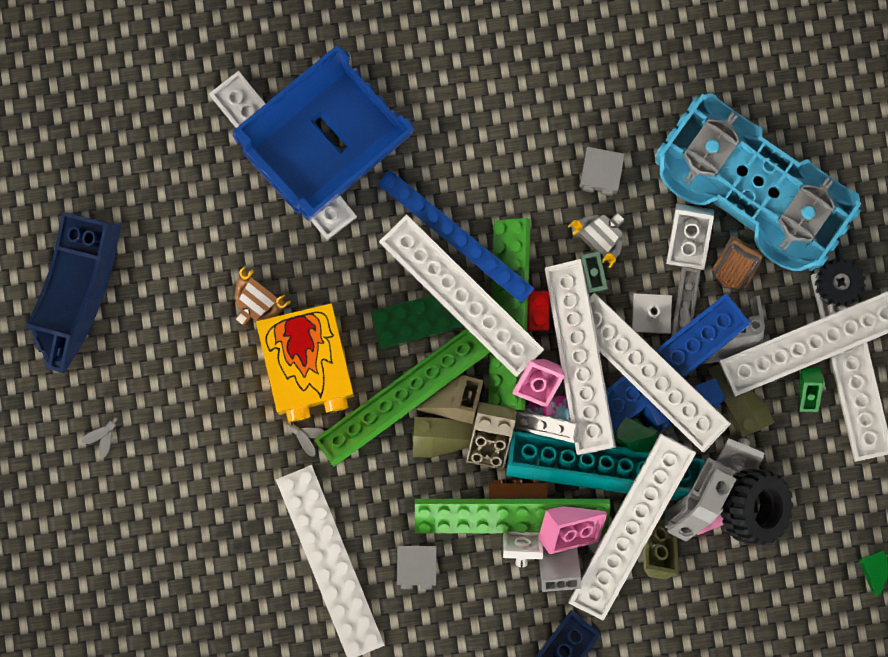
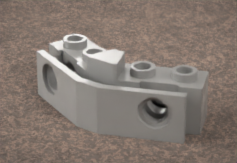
[664,457,736,541]

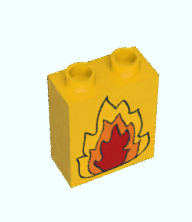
[256,303,354,422]

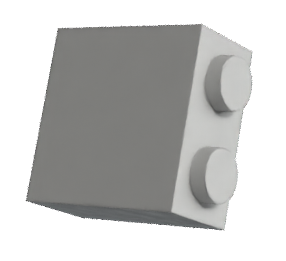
[579,147,625,196]
[397,546,436,589]
[539,548,581,592]

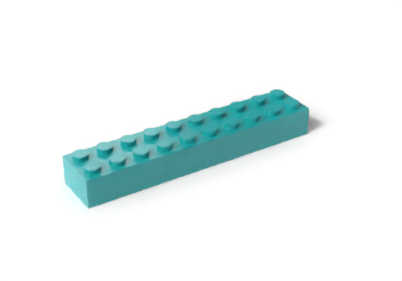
[506,431,704,501]

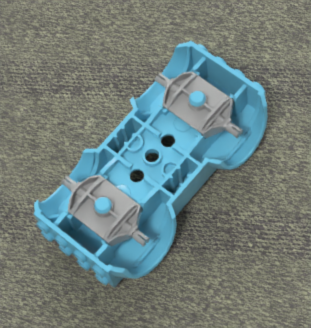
[655,93,862,271]

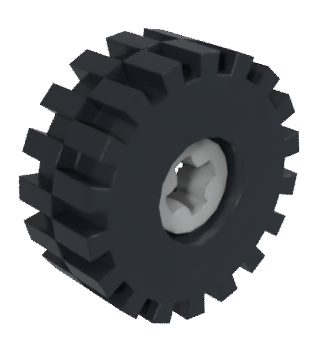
[815,258,866,308]

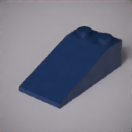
[534,610,601,657]

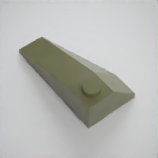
[707,364,775,439]
[413,417,474,458]
[643,500,678,580]

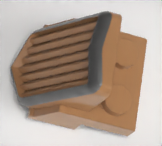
[712,235,764,289]

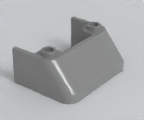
[679,296,765,365]

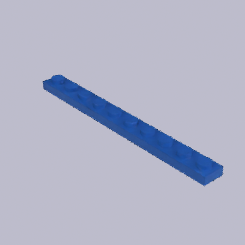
[378,170,534,304]

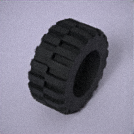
[720,469,793,545]

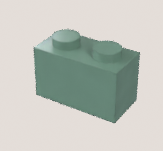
[579,252,608,296]

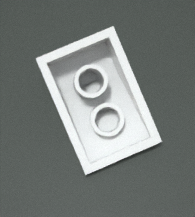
[666,203,714,270]

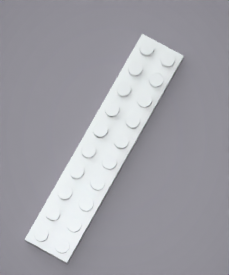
[209,71,357,241]
[379,214,544,378]
[545,259,616,455]
[811,274,888,462]
[719,292,888,397]
[590,293,731,452]
[569,434,696,620]
[276,465,385,657]

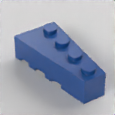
[639,378,726,432]

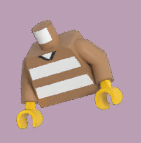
[234,266,291,326]

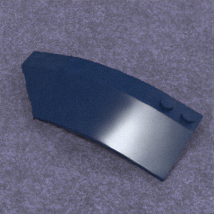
[25,212,121,373]

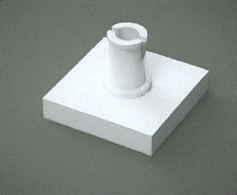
[632,294,672,334]
[716,438,765,474]
[503,532,543,567]

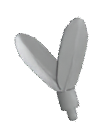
[82,418,118,458]
[286,423,325,457]

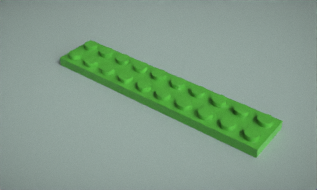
[488,218,530,410]
[314,328,490,467]
[415,499,610,533]

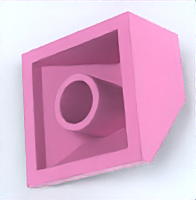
[512,359,565,408]

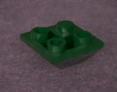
[614,417,659,452]

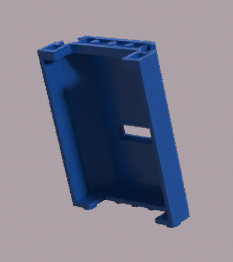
[233,45,414,221]

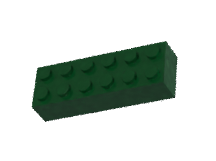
[371,282,485,351]

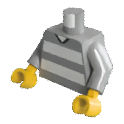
[568,213,624,268]

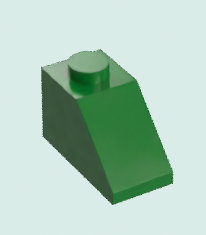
[799,368,824,412]
[858,551,888,596]

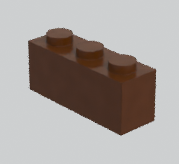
[489,480,548,499]

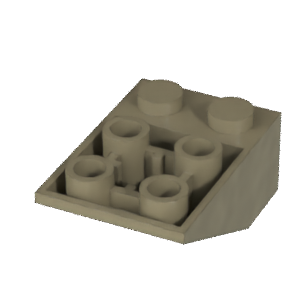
[416,376,484,424]
[466,402,516,470]

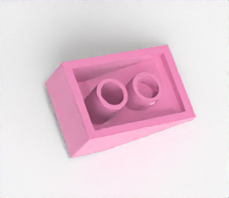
[538,506,607,554]

